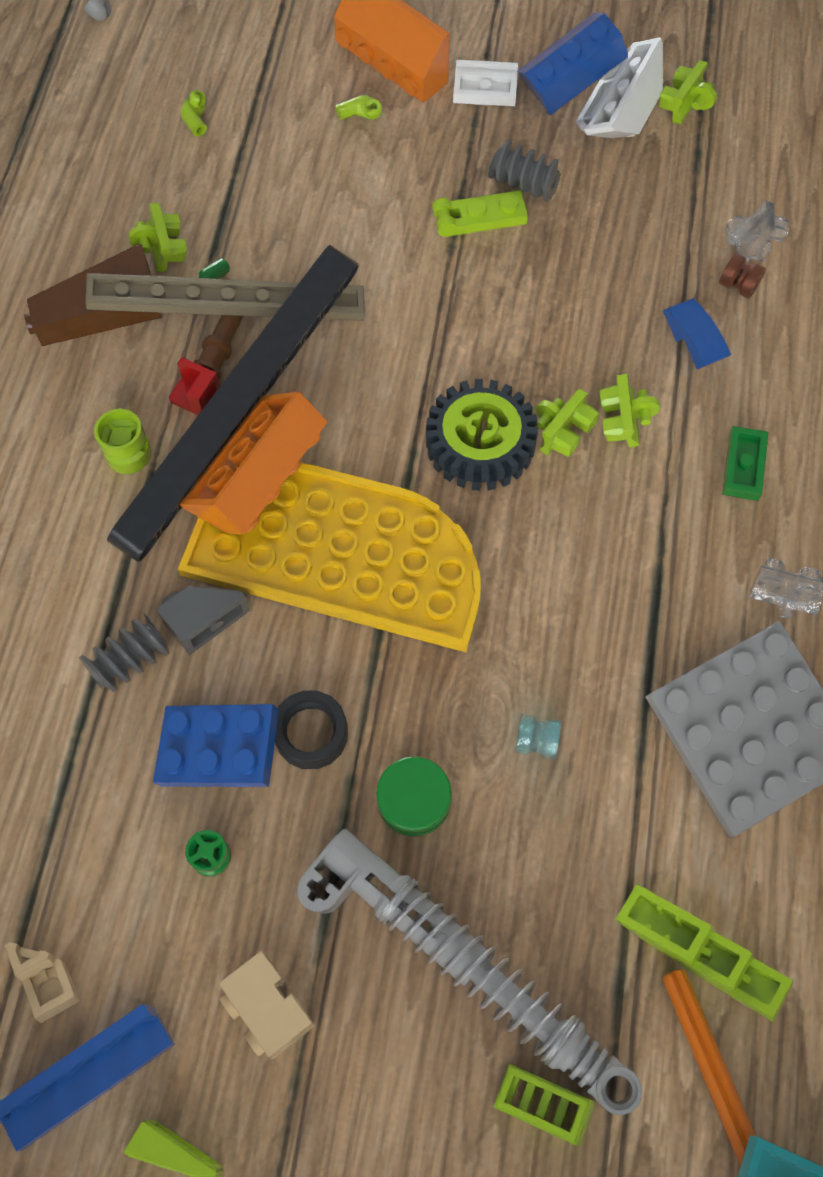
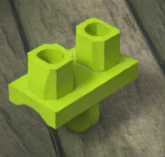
[659,60,717,125]
[128,203,187,272]
[600,373,660,448]
[535,388,600,457]

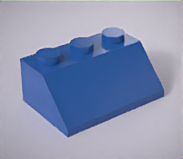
[517,12,628,115]

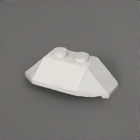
[576,37,663,138]

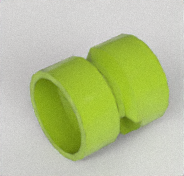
[94,408,152,474]

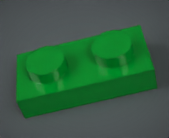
[722,426,769,501]

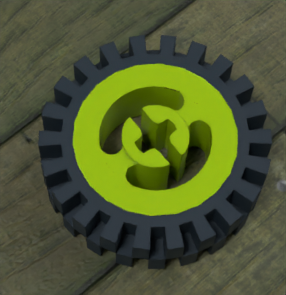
[426,379,538,491]

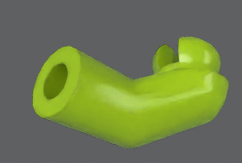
[180,90,207,137]
[335,95,382,120]

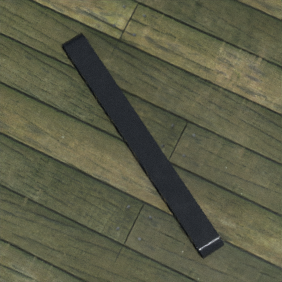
[107,245,359,562]

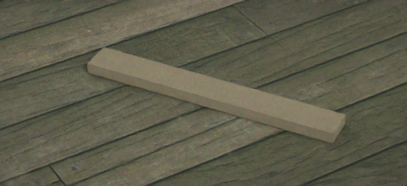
[86,273,365,321]

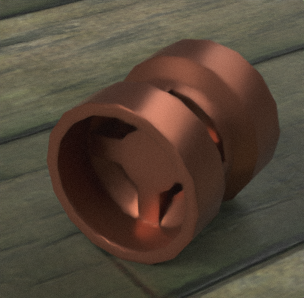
[719,253,767,299]

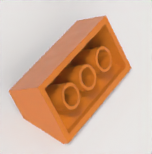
[334,0,450,103]
[179,391,328,535]

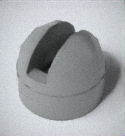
[84,0,111,21]

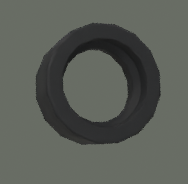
[275,690,348,769]

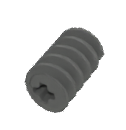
[488,140,561,202]
[79,613,169,692]

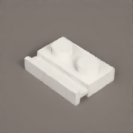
[453,60,518,106]

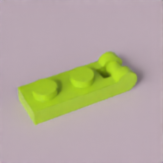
[432,190,528,237]

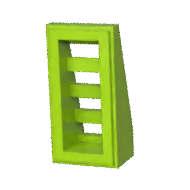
[493,1063,595,1147]
[124,1119,225,1177]

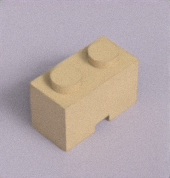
[219,951,315,1059]

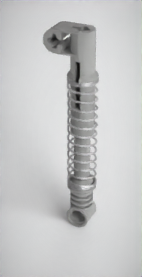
[297,829,642,1115]

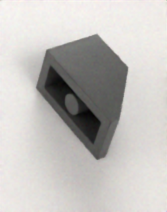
[156,586,250,655]

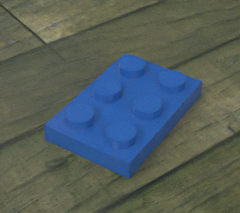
[153,704,279,787]

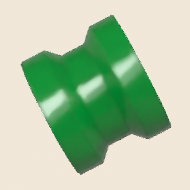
[185,830,231,877]

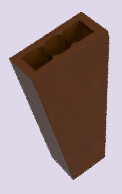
[24,244,162,346]

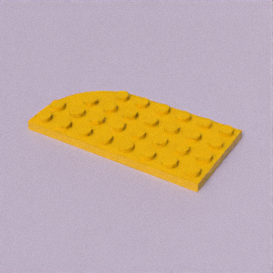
[177,462,481,653]

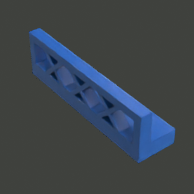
[0,1003,175,1152]

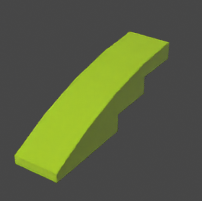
[616,884,793,1022]

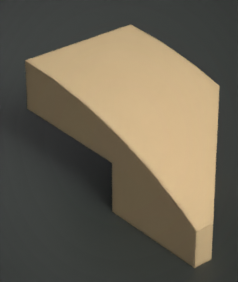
[4,942,80,1023]

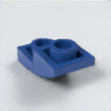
[663,298,732,370]

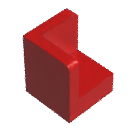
[169,357,220,415]

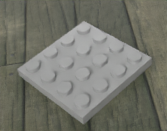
[645,621,823,838]

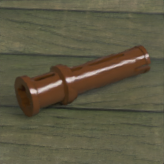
[194,315,243,381]

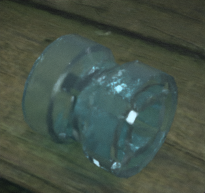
[515,714,561,760]

